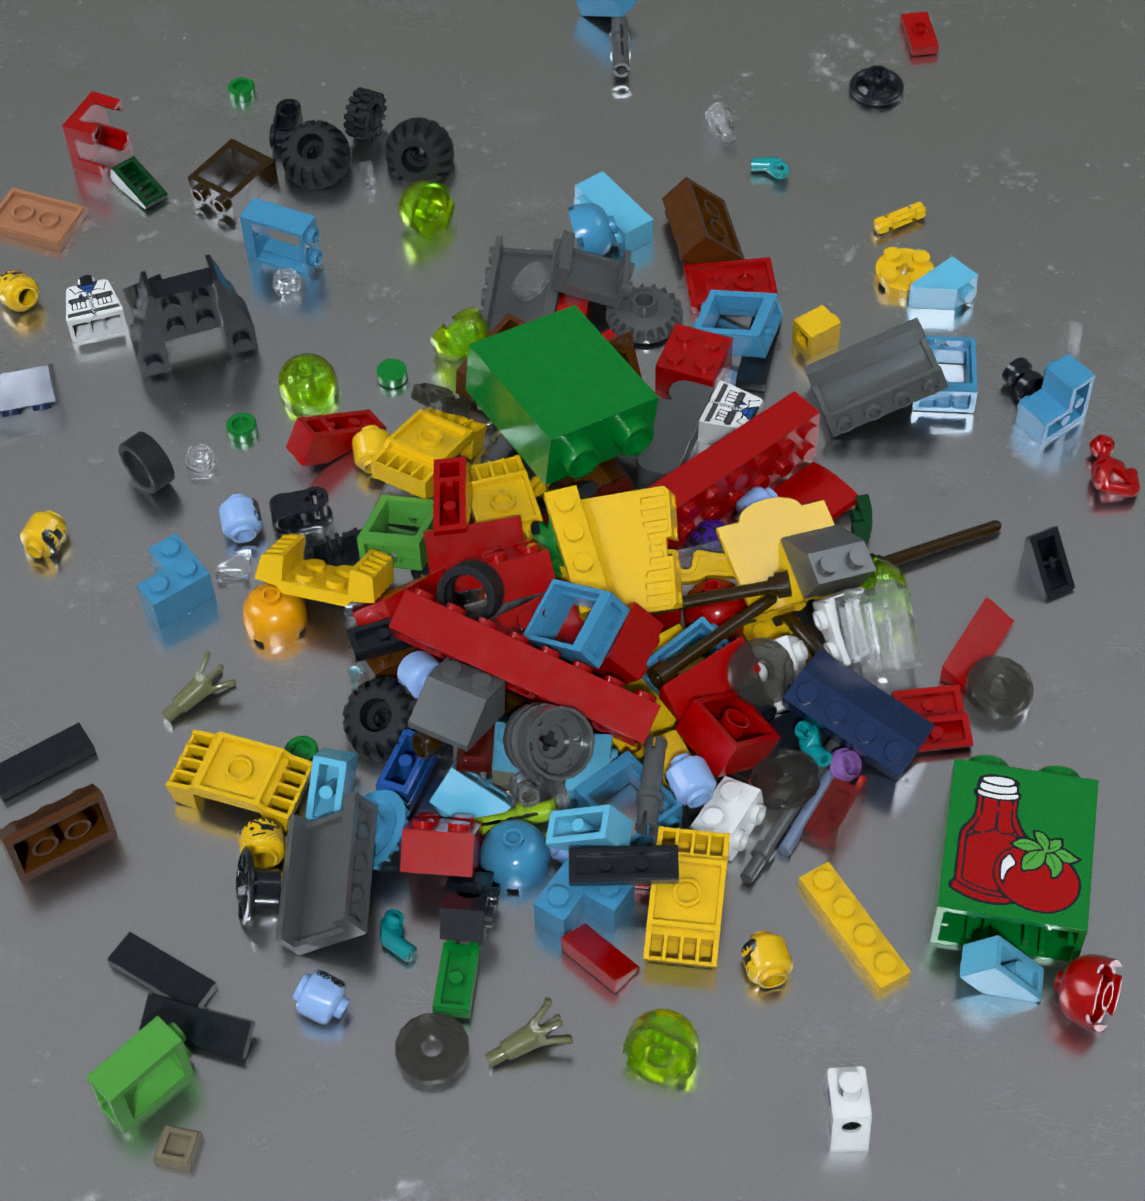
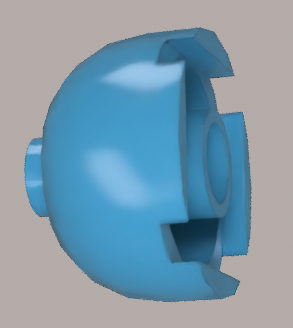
[568,203,618,256]
[480,819,550,892]

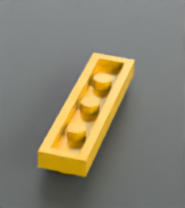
[544,485,608,618]
[798,861,911,995]

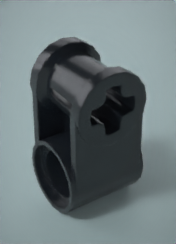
[269,99,304,149]
[269,486,333,535]

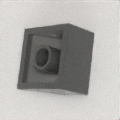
[781,524,876,599]
[408,657,505,752]

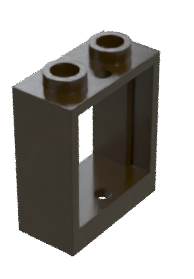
[188,138,278,220]

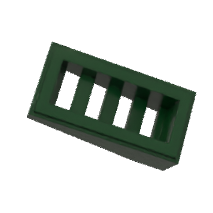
[111,156,168,209]

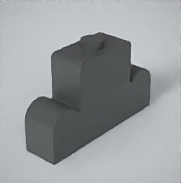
[619,380,714,489]

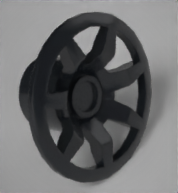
[236,847,281,926]

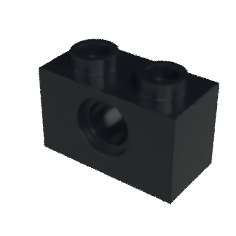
[440,871,499,943]

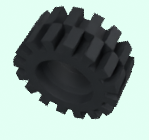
[343,87,387,142]

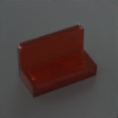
[803,775,868,851]

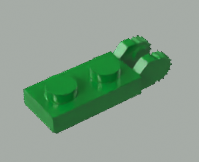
[432,940,480,1019]

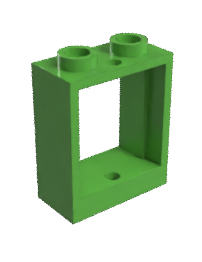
[357,494,433,571]
[86,1016,194,1133]

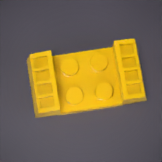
[371,403,487,499]
[468,454,543,542]
[255,534,394,607]
[165,729,313,832]
[643,826,730,969]

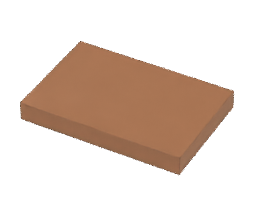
[0,187,88,252]

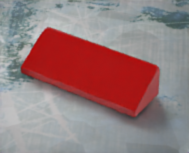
[940,597,1014,694]
[659,636,761,722]

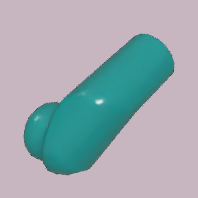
[751,157,790,180]
[794,720,832,767]
[380,909,417,962]

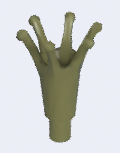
[161,651,236,723]
[485,997,573,1068]

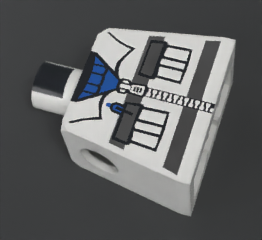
[66,275,128,343]
[698,380,763,444]
[821,1066,872,1153]

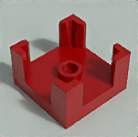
[62,91,130,177]

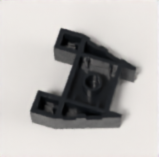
[129,254,258,378]

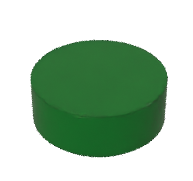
[227,77,256,103]
[376,359,407,388]
[226,413,258,443]
[284,736,319,762]

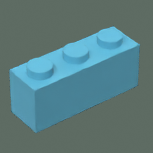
[574,171,654,253]

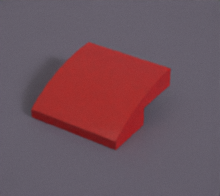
[772,461,859,520]
[891,684,974,753]

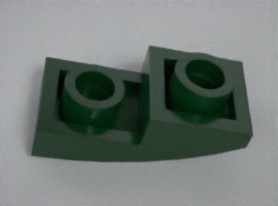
[850,494,873,551]

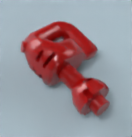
[1089,434,1140,498]

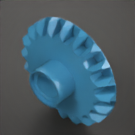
[363,790,410,871]

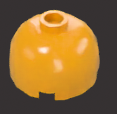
[242,582,309,648]

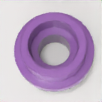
[830,748,862,783]

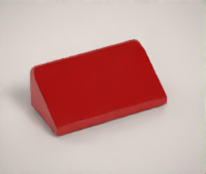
[561,923,640,993]

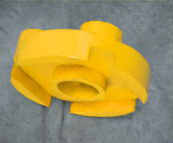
[874,247,934,298]

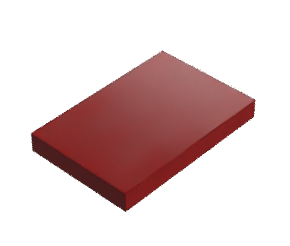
[683,257,779,314]
[423,515,524,592]

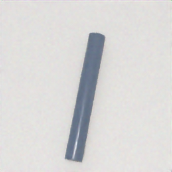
[778,768,835,856]

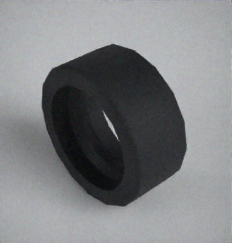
[118,431,175,494]
[436,559,505,621]

